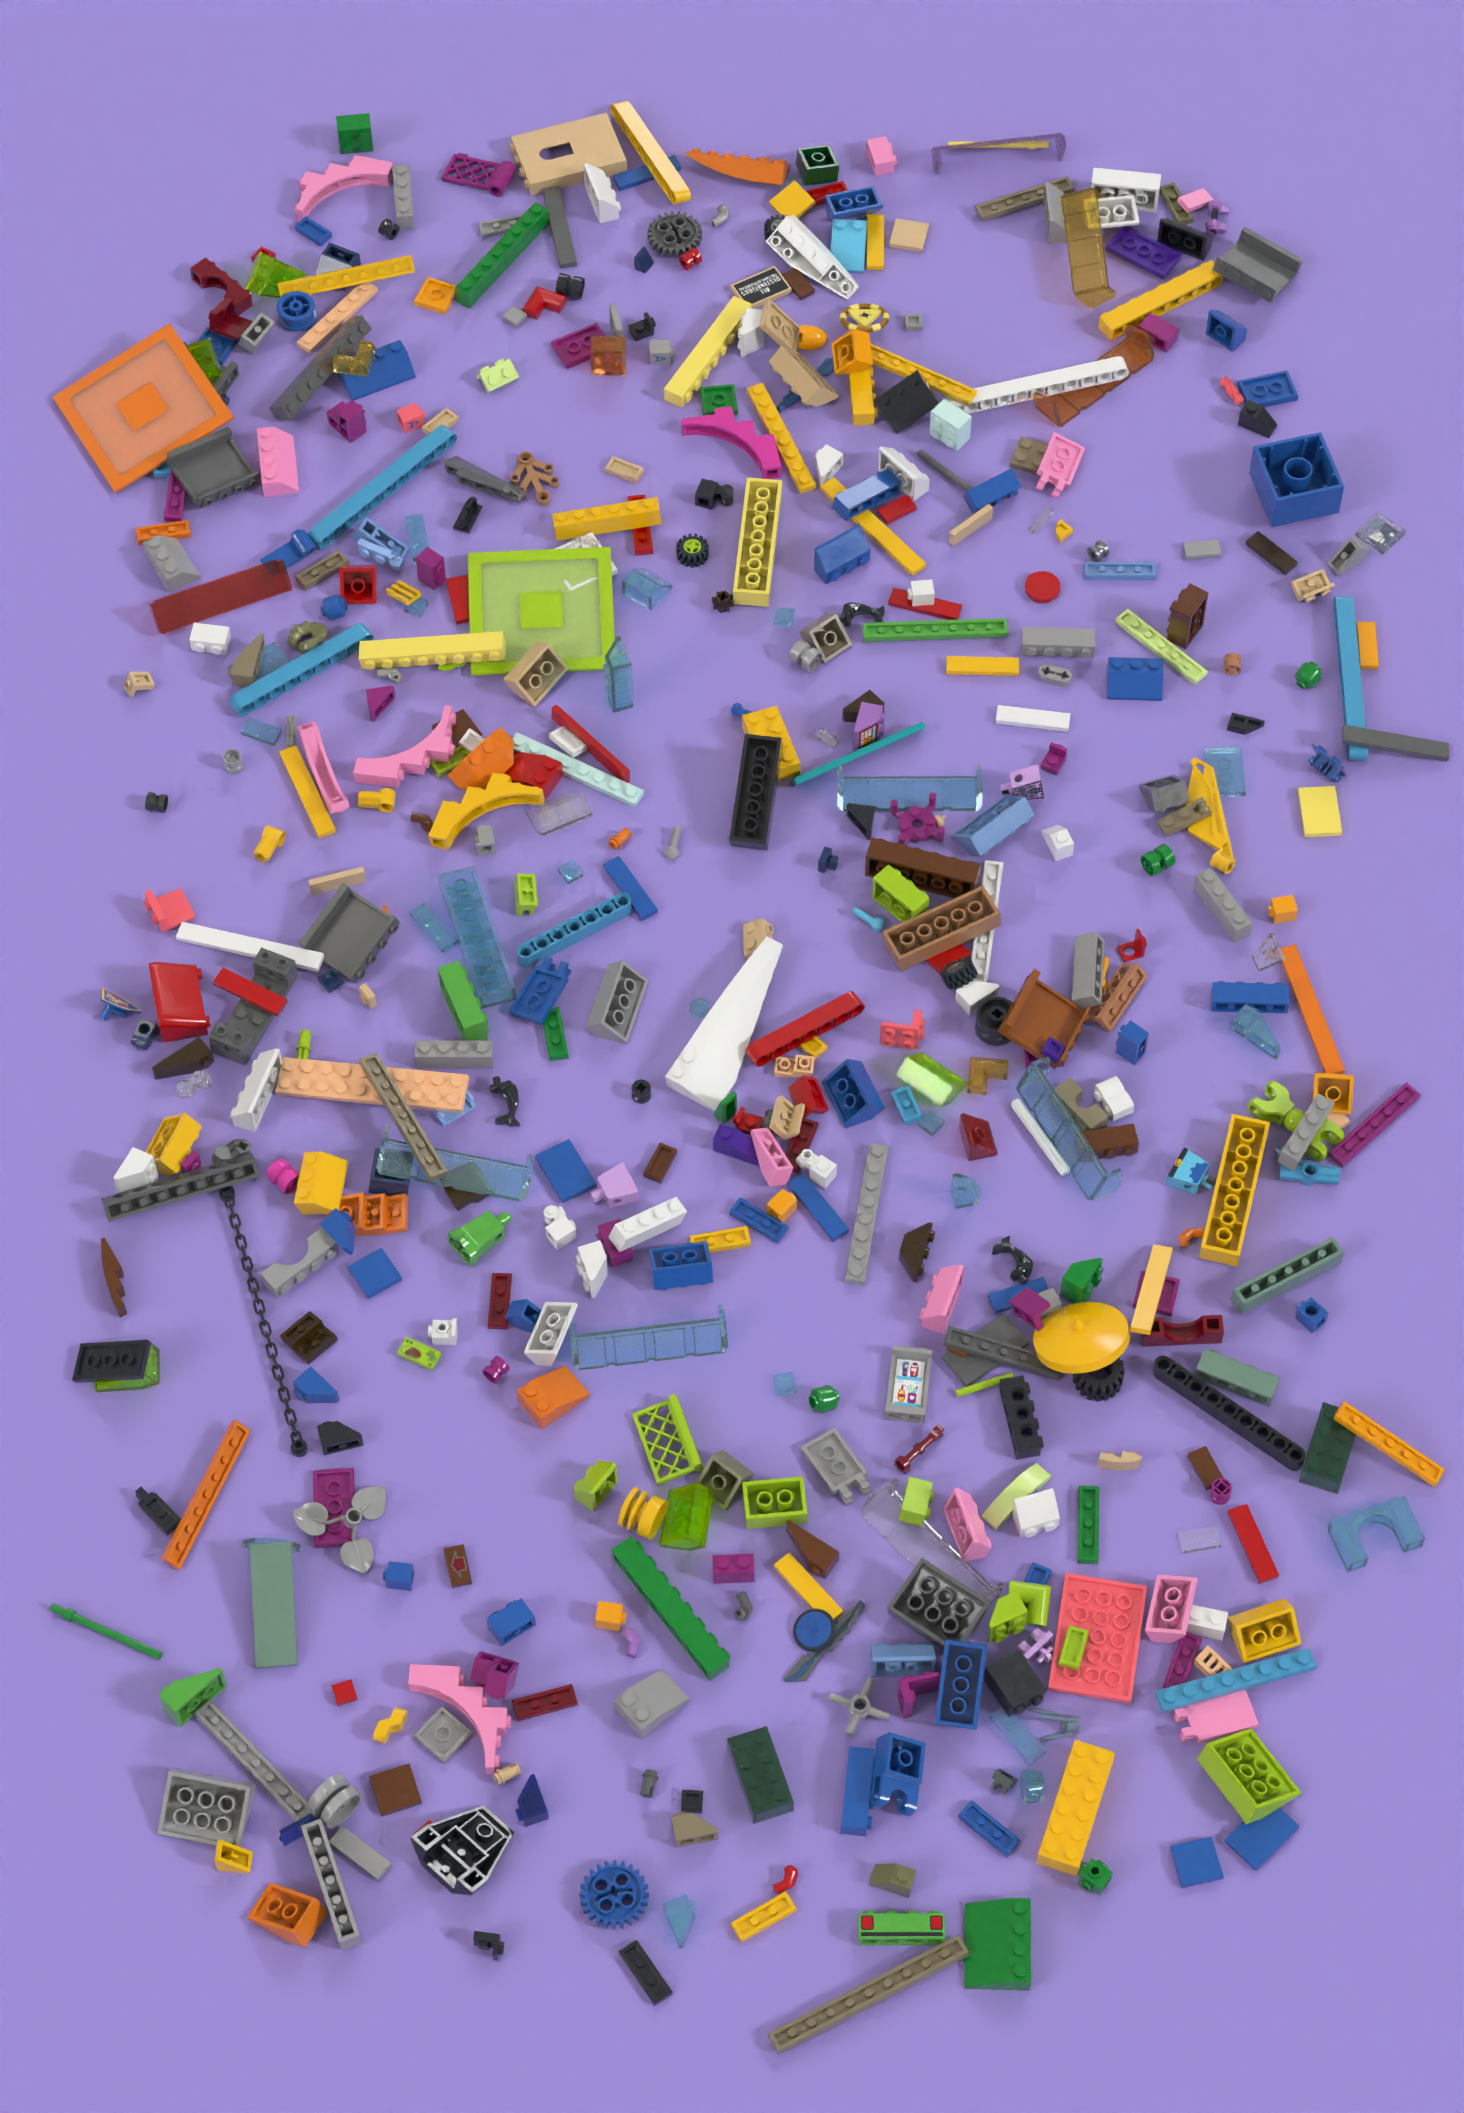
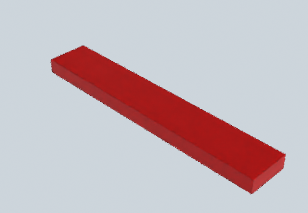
[551,705,630,783]

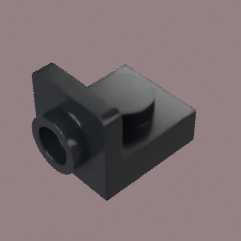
[628,312,656,342]
[473,1931,504,1961]

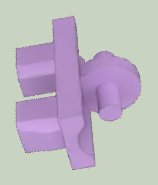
[1017,1627,1054,1664]

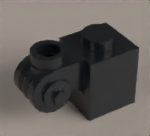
[695,479,733,510]

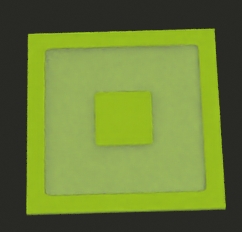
[468,547,616,676]

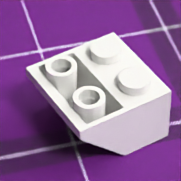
[738,308,767,357]
[575,1240,608,1299]

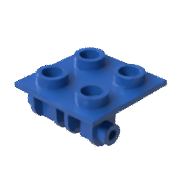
[1308,744,1346,782]

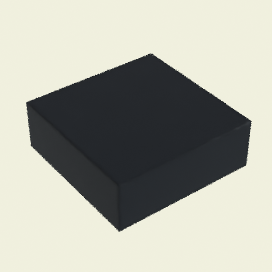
[681,1790,703,1813]

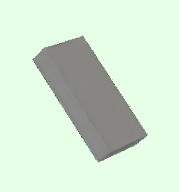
[1183,539,1222,560]

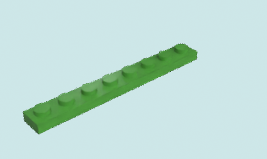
[863,618,1008,642]

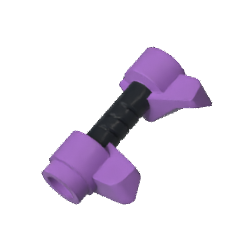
[1205,200,1229,235]

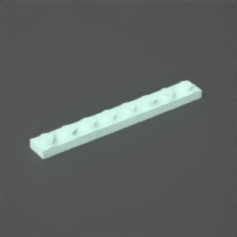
[512,732,644,808]

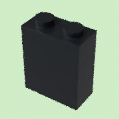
[984,1650,1047,1717]

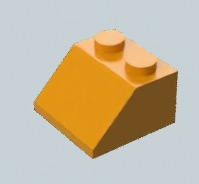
[831,329,873,375]
[1312,1072,1354,1114]

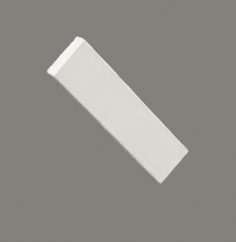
[996,705,1071,732]

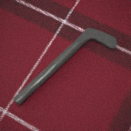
[917,449,974,492]

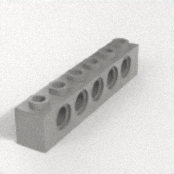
[301,1819,362,1951]

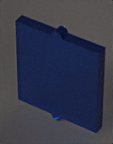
[279,1813,316,1846]

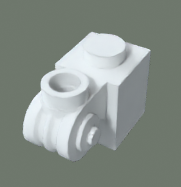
[796,1149,837,1189]
[544,1205,577,1250]

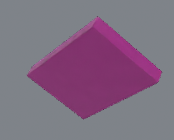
[551,323,613,369]

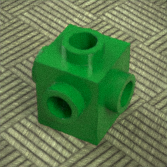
[1078,1858,1113,1896]

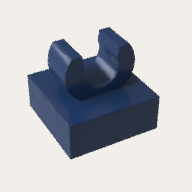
[818,847,839,873]
[317,967,345,993]

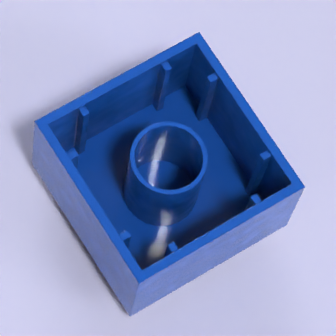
[1249,432,1344,527]

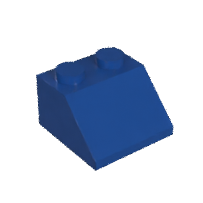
[1206,309,1247,352]

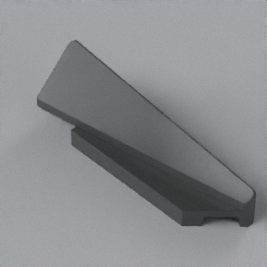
[444,456,525,503]

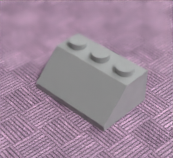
[1043,182,1072,244]
[143,535,201,592]

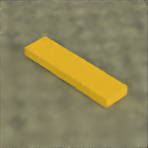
[867,214,884,270]
[946,656,1019,676]
[774,1552,843,1620]

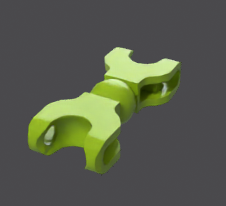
[1247,1080,1344,1162]

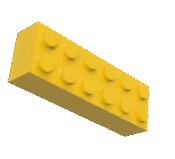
[1036,1740,1115,1876]

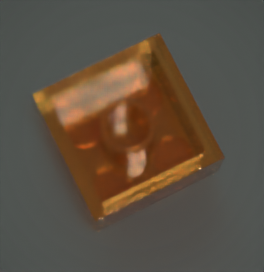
[590,336,627,376]

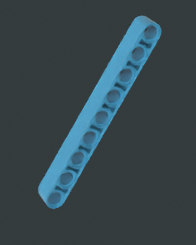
[229,623,374,717]

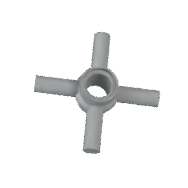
[829,1677,891,1737]

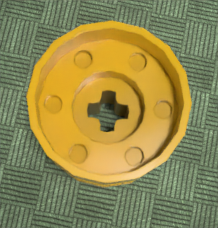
[618,1487,668,1540]

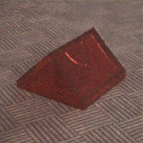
[959,1113,998,1161]

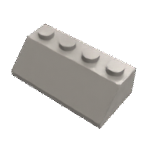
[586,960,649,1044]

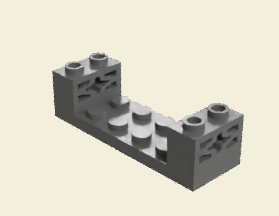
[208,947,298,1066]

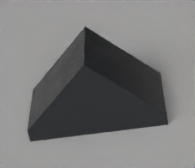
[846,803,875,840]

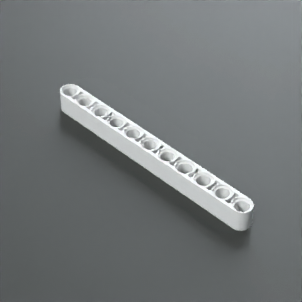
[942,356,1129,414]

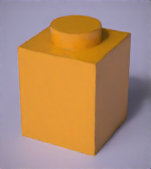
[1267,895,1298,924]
[767,1189,797,1223]
[595,1601,627,1631]

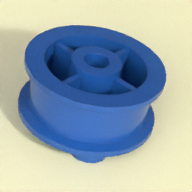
[277,291,316,331]

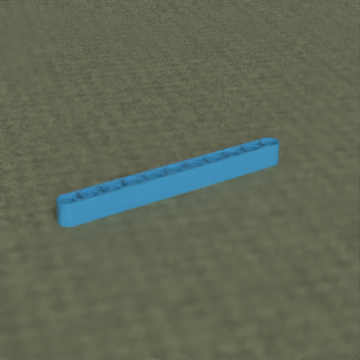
[308,425,457,550]
[1333,596,1368,761]

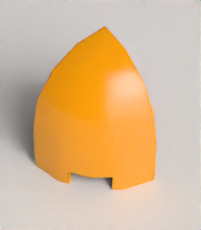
[798,325,828,350]

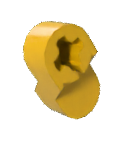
[373,1707,408,1744]

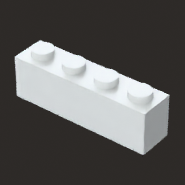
[609,1197,687,1252]

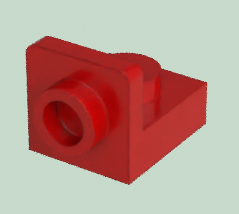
[733,1107,763,1135]

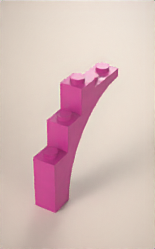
[681,406,781,479]

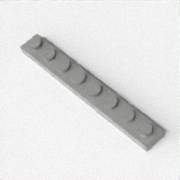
[845,1143,889,1285]

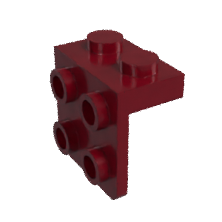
[208,297,253,341]

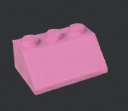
[919,1265,964,1334]
[943,1488,991,1562]
[1145,1575,1198,1643]

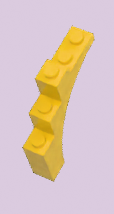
[428,773,545,850]

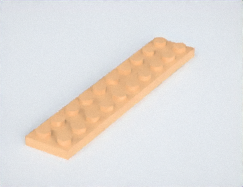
[275,1057,470,1113]

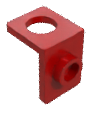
[1117,929,1147,962]

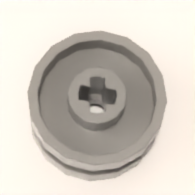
[308,1773,362,1829]

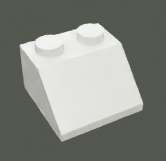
[113,1147,158,1193]
[1012,1488,1060,1538]

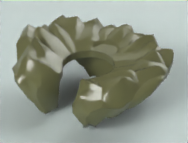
[287,621,329,654]

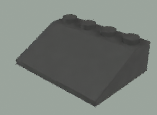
[887,1558,991,1650]

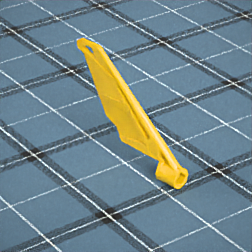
[1185,757,1236,874]

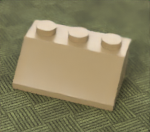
[503,641,569,707]

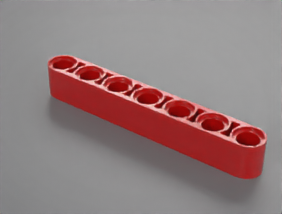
[745,991,865,1067]

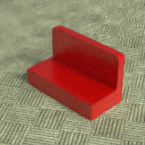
[788,1075,829,1118]

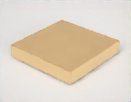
[889,218,929,253]

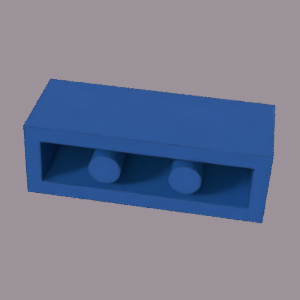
[963,468,1022,514]

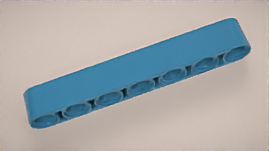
[517,893,632,968]

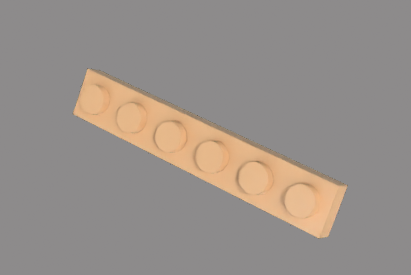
[297,282,378,354]

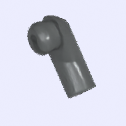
[735,1591,753,1621]

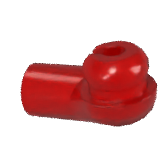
[773,1865,798,1894]

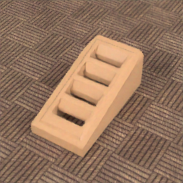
[1194,1646,1233,1677]

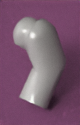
[377,668,402,683]

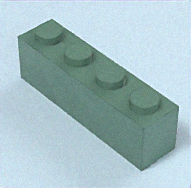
[1195,1349,1280,1407]

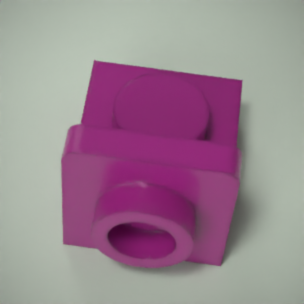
[1040,742,1067,775]

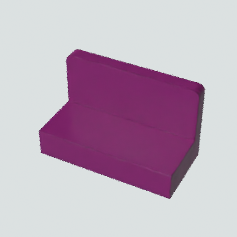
[1009,1287,1051,1331]

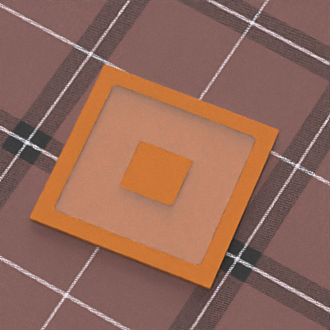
[53,323,234,493]

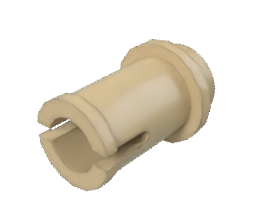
[493,1762,521,1785]

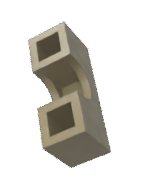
[1052,1077,1109,1132]

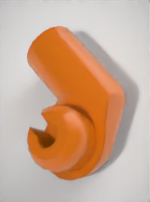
[1178,1228,1204,1247]

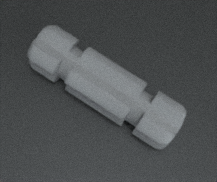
[286,715,297,748]

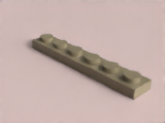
[975,176,1075,222]

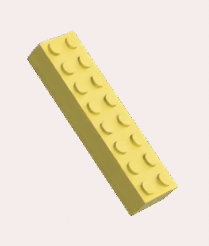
[733,478,782,607]

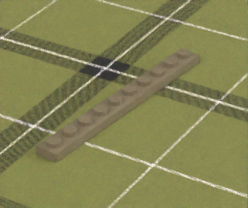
[768,1935,969,2055]

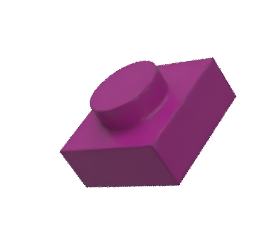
[180,1150,201,1173]

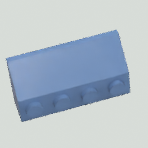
[951,795,1034,857]

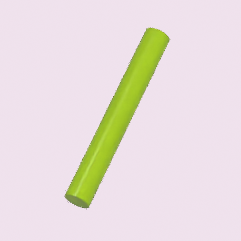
[955,1372,1014,1398]

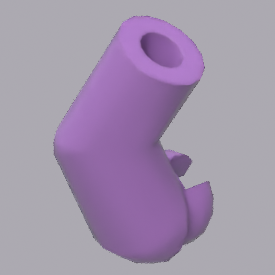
[621,1627,641,1658]

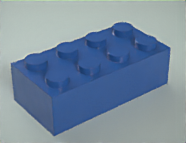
[935,1638,989,1730]

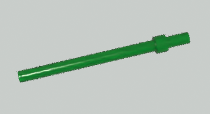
[49,1603,163,1660]

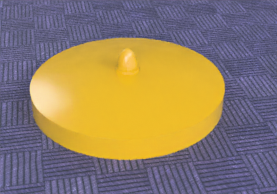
[1033,1302,1130,1374]

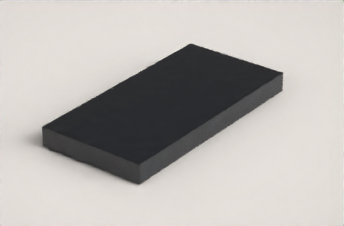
[72,1340,151,1383]

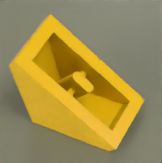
[214,1839,253,1873]

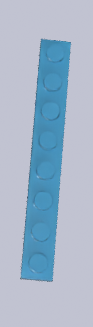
[1155,1648,1317,1713]

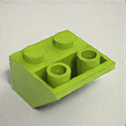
[987,1591,1028,1644]

